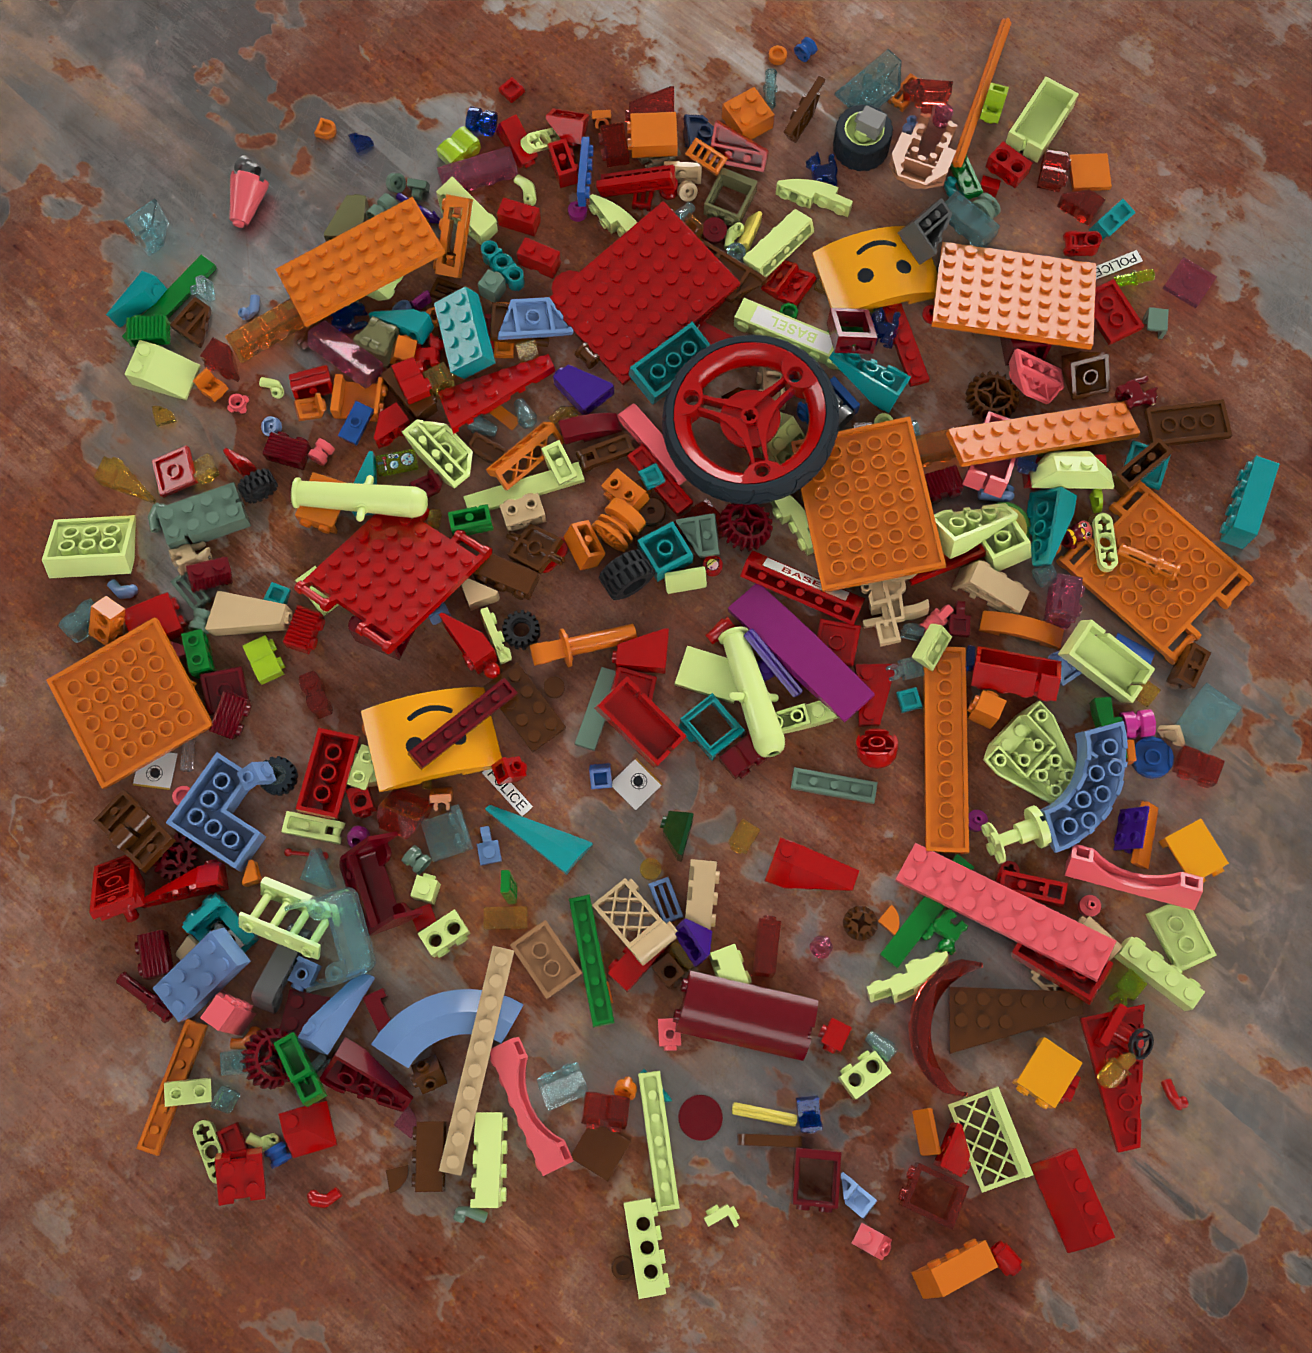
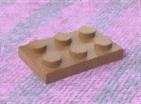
[510,920,583,999]

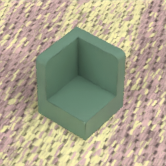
[1143,307,1169,339]

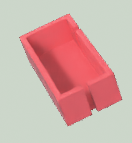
[962,411,1016,498]

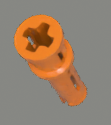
[1117,542,1181,582]

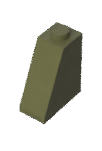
[324,194,369,242]

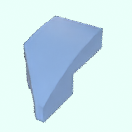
[841,1172,877,1219]

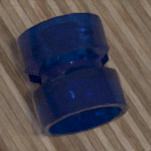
[465,106,498,137]

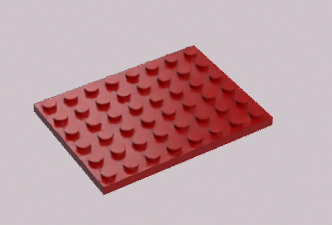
[550,201,740,386]

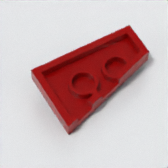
[855,664,897,727]

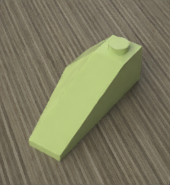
[934,503,1018,559]

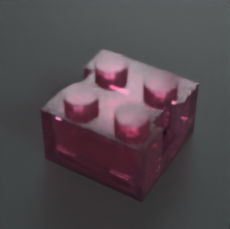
[1044,573,1085,629]

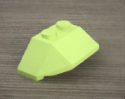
[402,419,473,489]
[1029,451,1114,489]

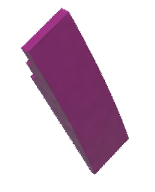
[728,584,875,723]

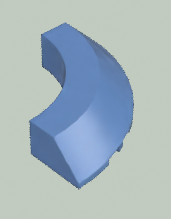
[1040,721,1128,853]
[371,989,524,1068]

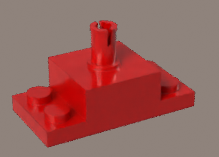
[89,855,145,922]

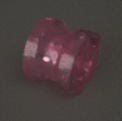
[932,103,953,128]

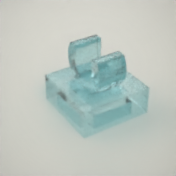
[190,275,216,302]

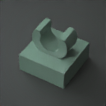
[407,178,430,200]

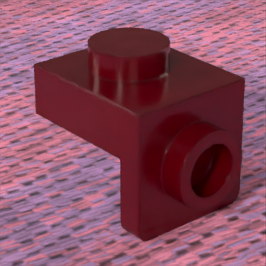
[409,469,442,498]

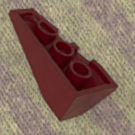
[319,1037,413,1112]

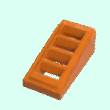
[685,138,728,176]

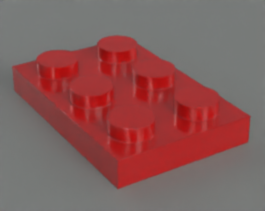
[1094,279,1144,345]

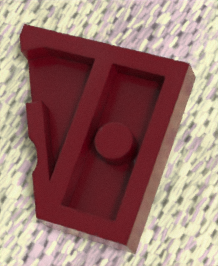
[280,989,331,1037]

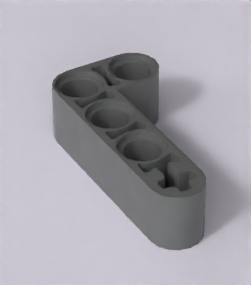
[252,923,312,1014]

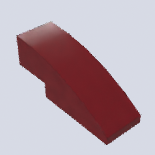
[558,413,622,445]

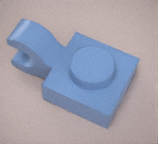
[477,826,502,866]

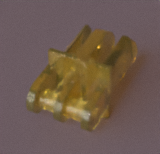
[1097,1053,1136,1088]

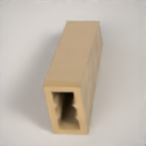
[205,591,293,636]

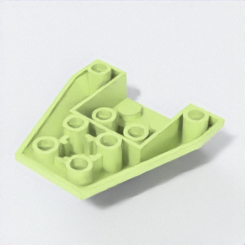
[983,701,1076,804]

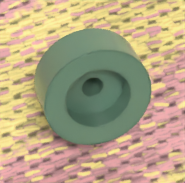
[386,173,406,193]

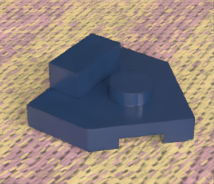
[683,114,714,152]

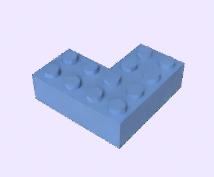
[166,752,266,873]

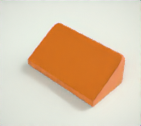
[912,1108,941,1156]

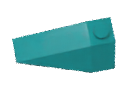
[829,351,911,413]
[1027,487,1077,567]

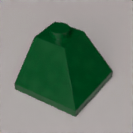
[660,811,694,862]

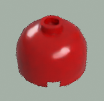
[856,729,898,769]

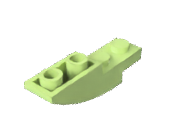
[776,179,853,217]
[588,194,638,237]
[770,495,814,556]
[776,701,839,734]
[867,951,948,1004]

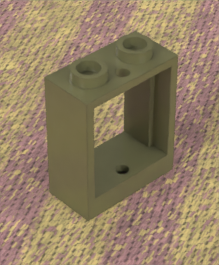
[704,168,758,227]

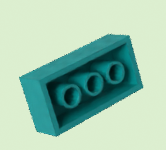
[434,286,496,379]
[628,322,711,405]
[1219,455,1280,549]

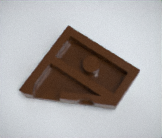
[170,297,212,348]

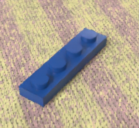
[577,137,594,207]

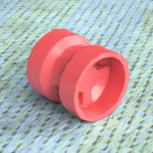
[307,438,335,466]

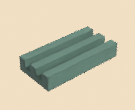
[170,572,212,611]

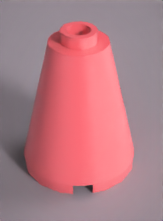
[229,170,269,228]

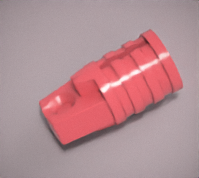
[918,604,954,634]

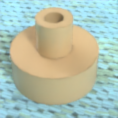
[677,180,698,202]

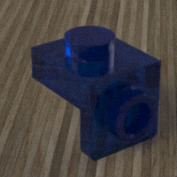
[1013,454,1038,475]
[796,1095,823,1134]

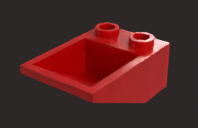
[438,612,500,679]

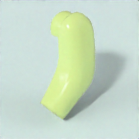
[514,174,537,206]

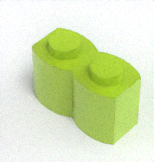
[436,126,481,171]
[242,635,286,685]

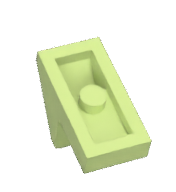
[541,440,577,486]

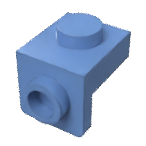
[237,761,276,791]

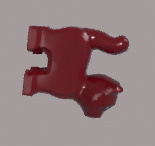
[1114,375,1158,410]

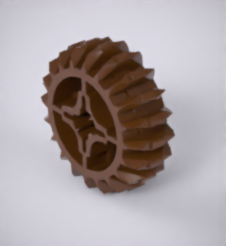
[965,371,1019,420]

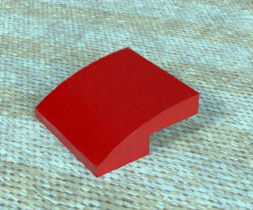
[761,260,817,307]

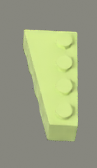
[709,944,752,984]

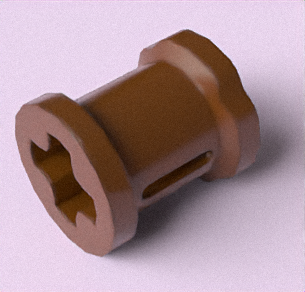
[575,343,600,369]

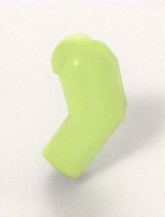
[724,222,744,250]
[259,377,284,399]

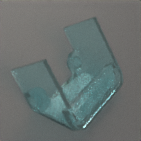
[284,887,376,993]

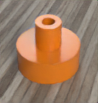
[614,1076,637,1101]

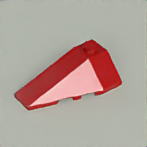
[140,859,229,908]

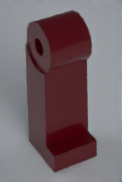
[363,988,391,1033]

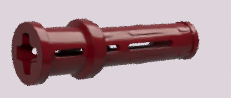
[116,972,173,1023]

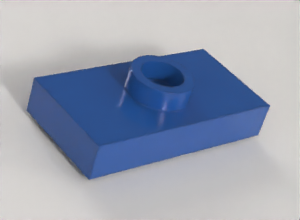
[338,401,374,446]

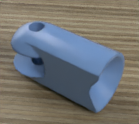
[978,484,1015,502]

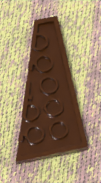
[949,987,1083,1054]

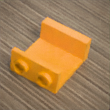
[1158,819,1229,883]
[1012,1037,1082,1110]

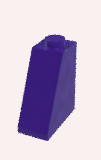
[553,364,614,415]

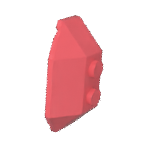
[1009,349,1065,405]

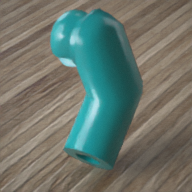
[944,176,964,203]

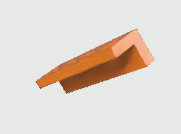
[486,422,564,490]

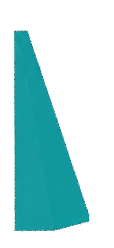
[485,805,593,875]

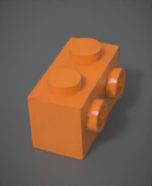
[601,468,650,512]
[563,520,606,570]
[967,690,1007,729]

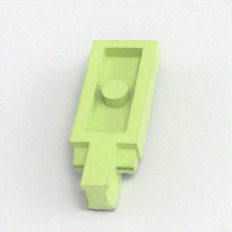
[480,607,512,665]

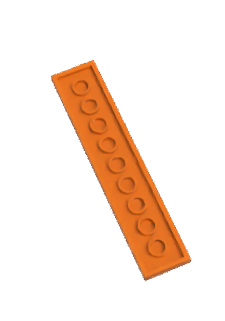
[946,401,1141,467]
[923,647,969,854]

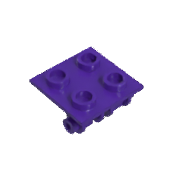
[1113,806,1150,854]

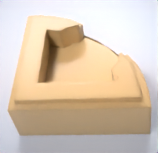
[1157,725,1185,746]

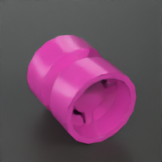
[1118,709,1156,739]

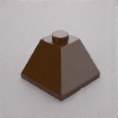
[1061,351,1110,400]

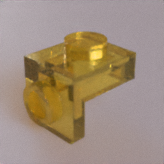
[193,453,220,485]

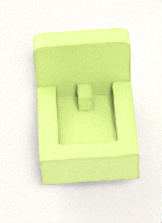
[704,1204,740,1227]

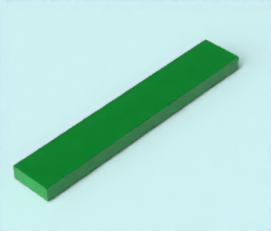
[122,254,217,348]
[880,854,974,969]
[569,894,615,1028]

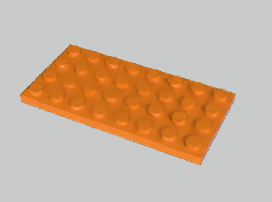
[275,197,446,327]

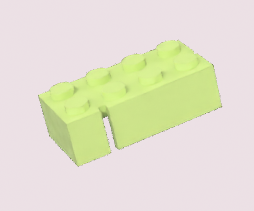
[1005,77,1079,163]
[1058,620,1155,703]

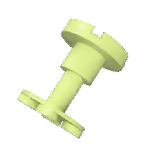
[981,805,1052,864]

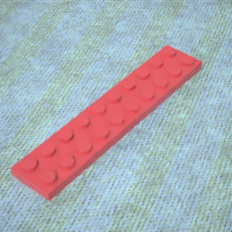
[896,843,1117,982]

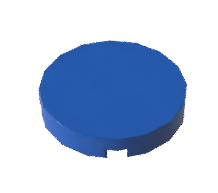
[1132,736,1174,779]

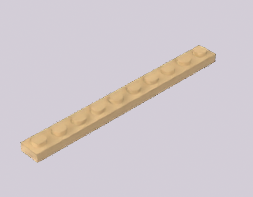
[439,946,514,1176]

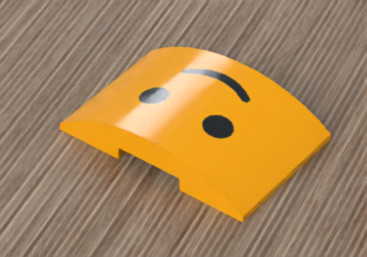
[812,226,938,312]
[361,687,502,792]

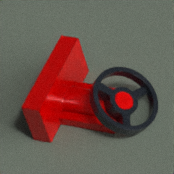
[1094,1003,1154,1060]

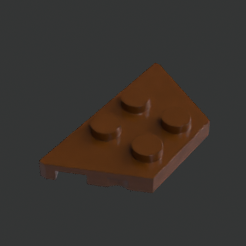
[784,76,826,143]
[703,240,767,303]

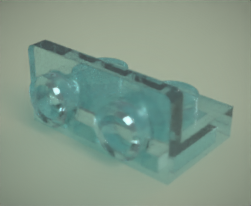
[537,1062,590,1111]

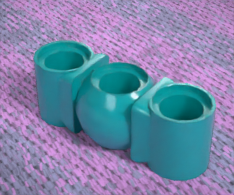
[481,240,525,291]

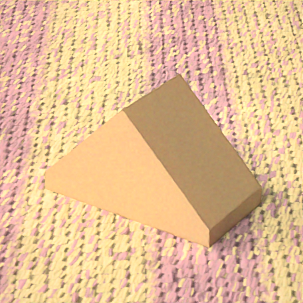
[461,578,500,611]

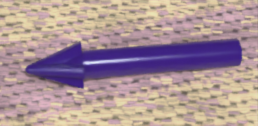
[396,192,440,224]

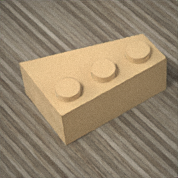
[951,560,1030,614]

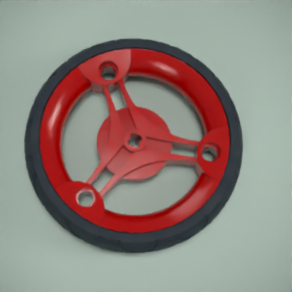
[662,335,839,505]

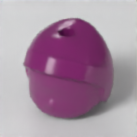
[347,826,370,848]

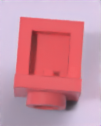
[852,1223,892,1260]

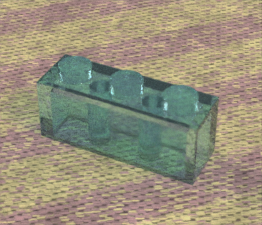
[945,191,1000,248]

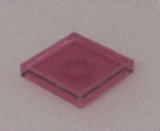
[1162,257,1217,308]

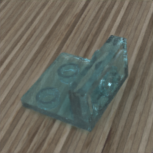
[421,804,474,862]

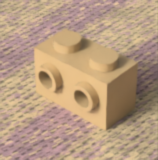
[499,493,547,534]

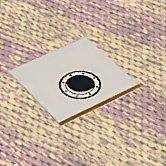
[133,752,178,790]
[612,758,663,810]

